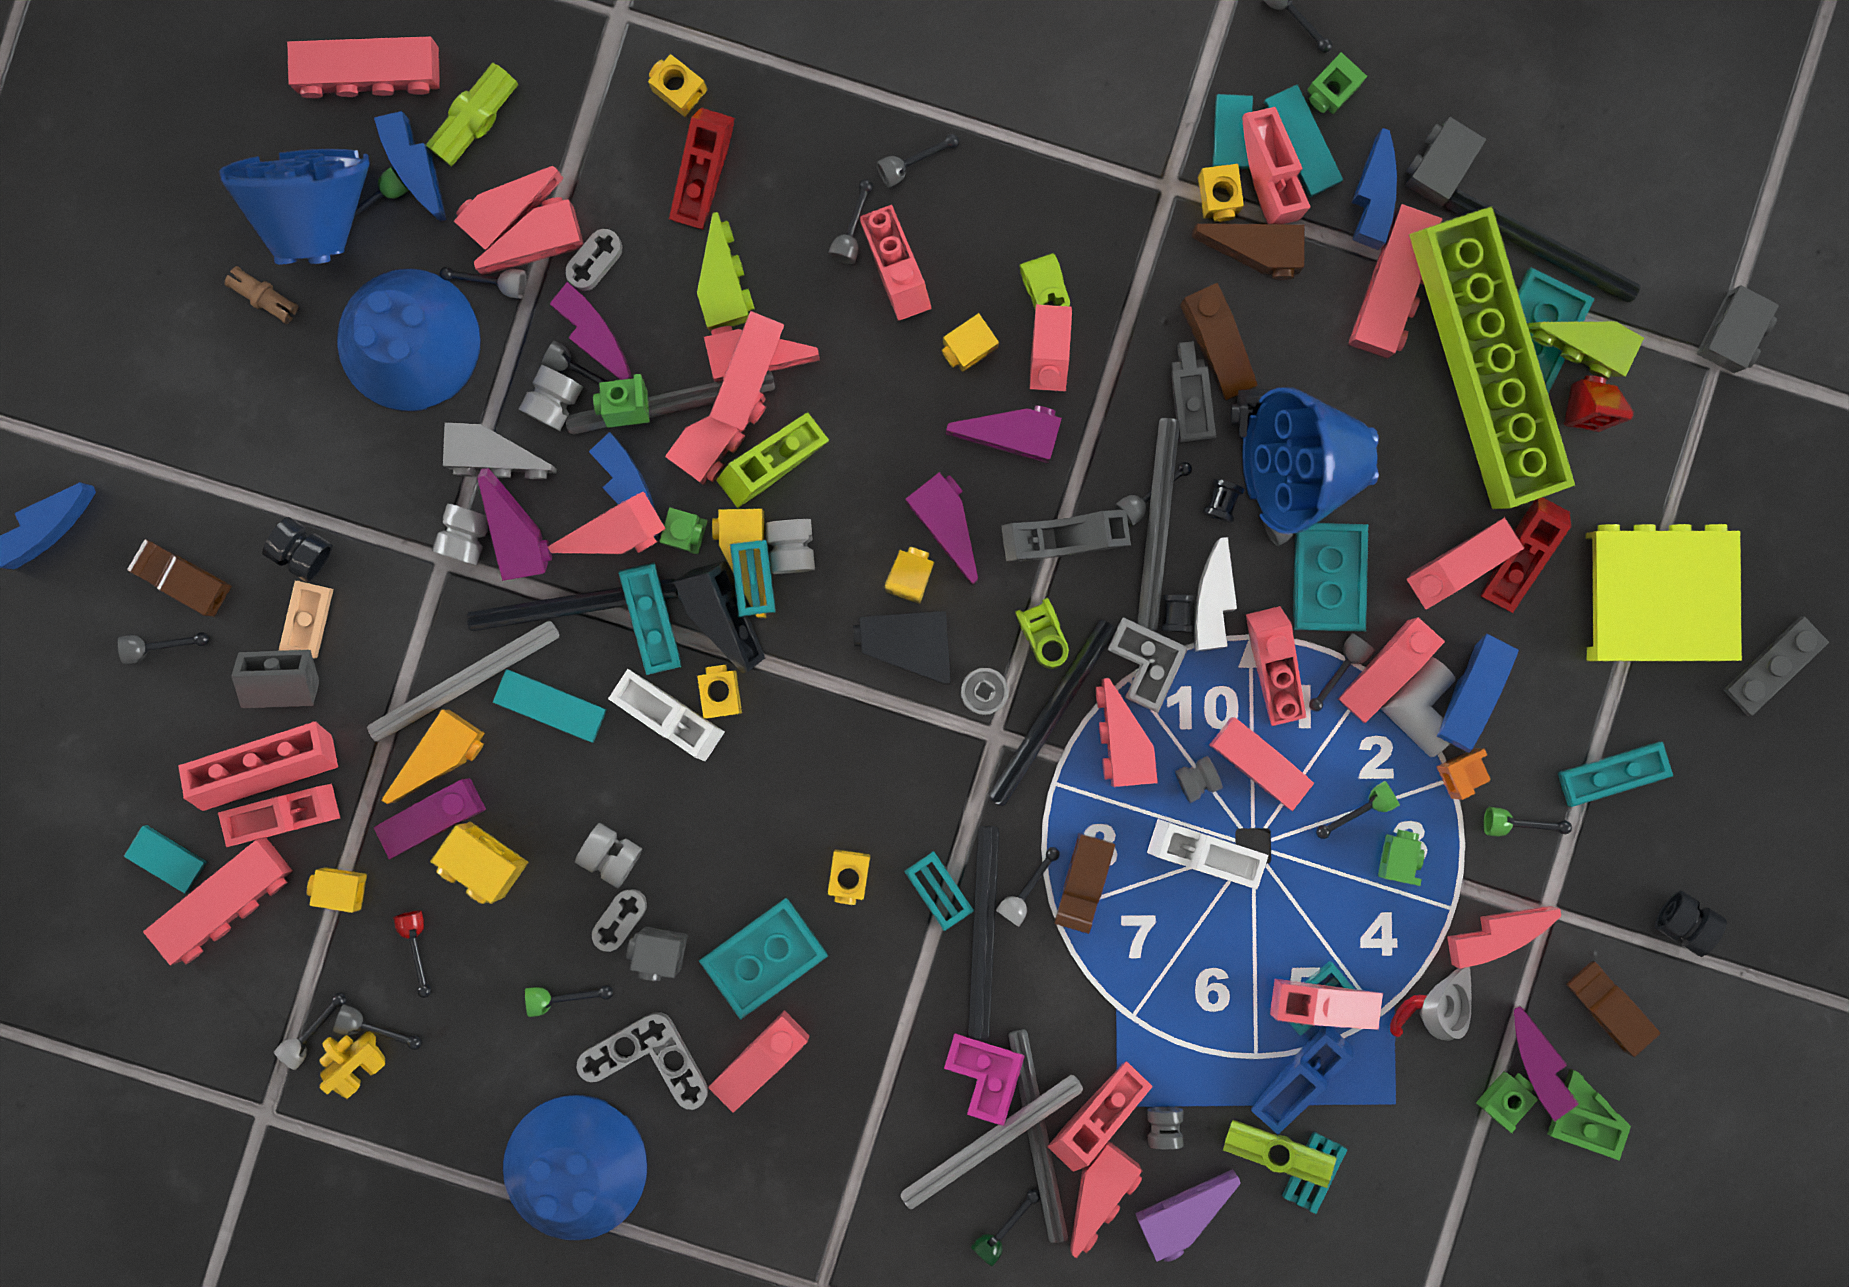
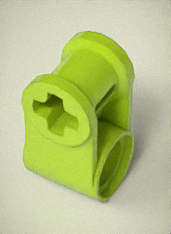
[1019,253,1070,309]
[1015,598,1069,669]

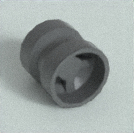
[1175,756,1223,803]
[1147,1107,1184,1149]

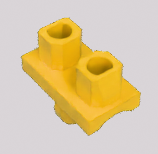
[319,1031,385,1099]

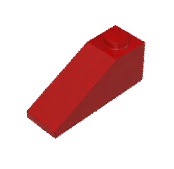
[669,108,735,230]
[1564,375,1633,432]
[1481,497,1571,613]

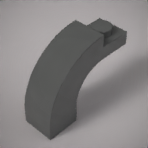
[1001,509,1131,561]

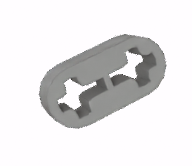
[565,229,622,291]
[592,889,647,952]

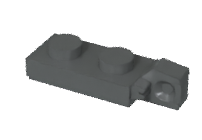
[1171,341,1216,443]

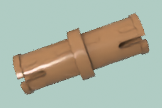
[225,266,299,324]

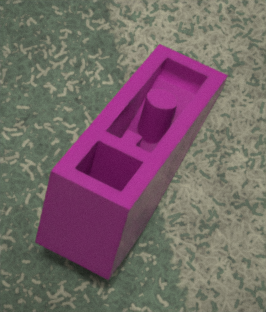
[946,405,1062,463]
[477,468,552,581]
[906,472,978,585]
[373,778,486,859]

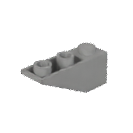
[443,423,557,479]

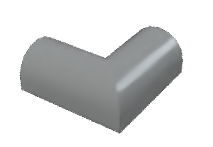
[1108,618,1188,713]
[1380,657,1456,757]

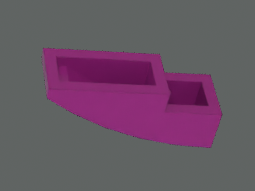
[550,282,632,380]
[1514,1006,1579,1121]

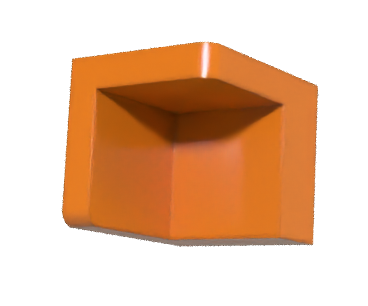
[1436,748,1490,800]

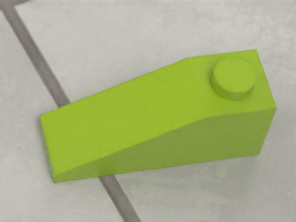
[716,412,829,508]

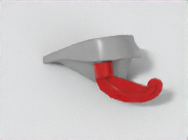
[1390,967,1472,1041]

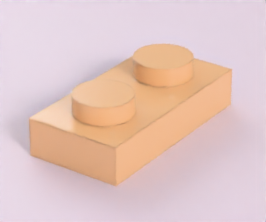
[279,580,334,658]

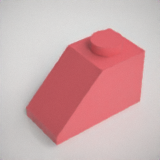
[1030,304,1072,391]

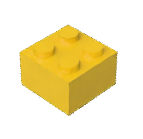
[431,821,529,904]

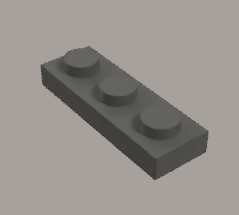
[1723,616,1829,716]

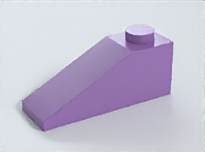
[1135,1169,1241,1262]

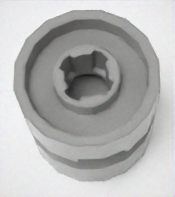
[518,365,583,431]
[432,503,489,565]
[765,519,815,574]
[961,668,1008,715]
[575,823,643,888]

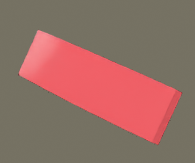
[1242,107,1310,224]
[710,311,784,431]
[1209,717,1314,811]
[218,784,340,847]
[1447,906,1561,969]

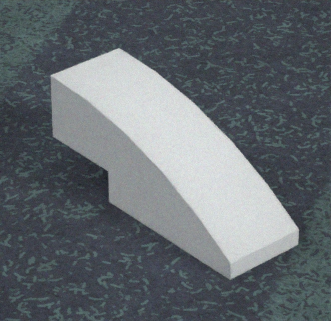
[1193,537,1237,652]
[608,669,725,762]
[1147,819,1268,889]

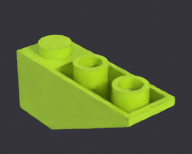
[697,212,755,333]
[1527,321,1644,380]

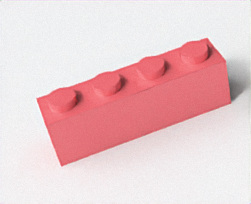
[287,36,440,98]
[1348,204,1442,358]
[179,721,338,811]
[143,838,293,965]

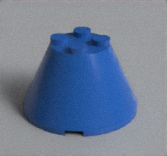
[219,149,370,264]
[337,269,481,411]
[1242,387,1379,534]
[503,1095,647,1240]

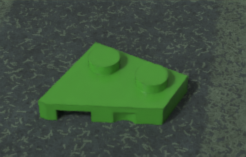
[1547,1069,1631,1160]

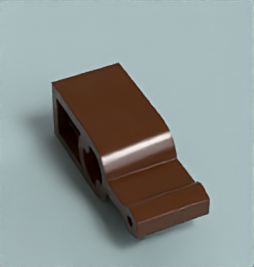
[127,539,232,617]
[1054,833,1116,934]
[1566,961,1661,1057]

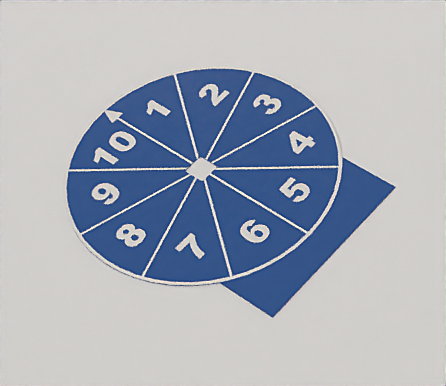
[1041,634,1465,1107]

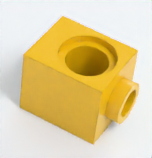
[648,54,707,117]
[1198,164,1244,222]
[941,313,999,372]
[697,665,742,719]
[828,849,870,905]
[307,867,367,913]

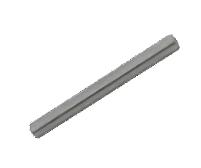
[367,621,559,742]
[900,1075,1083,1209]

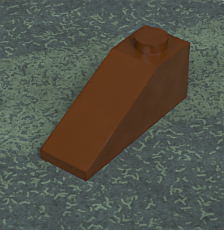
[1192,224,1305,280]
[1180,283,1258,401]

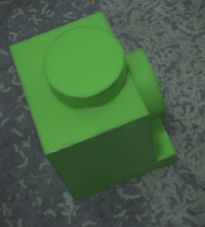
[1307,52,1367,114]
[593,374,650,428]
[660,508,708,555]
[1378,829,1425,886]
[1476,1071,1538,1133]

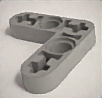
[576,1012,708,1110]

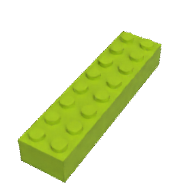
[1409,207,1575,509]

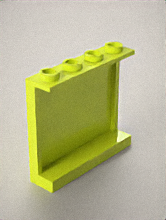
[1586,524,1742,661]

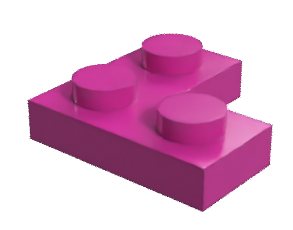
[944,1034,1025,1126]

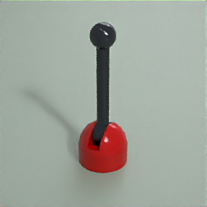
[393,910,432,998]

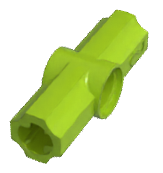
[426,63,519,167]
[1223,1120,1337,1188]

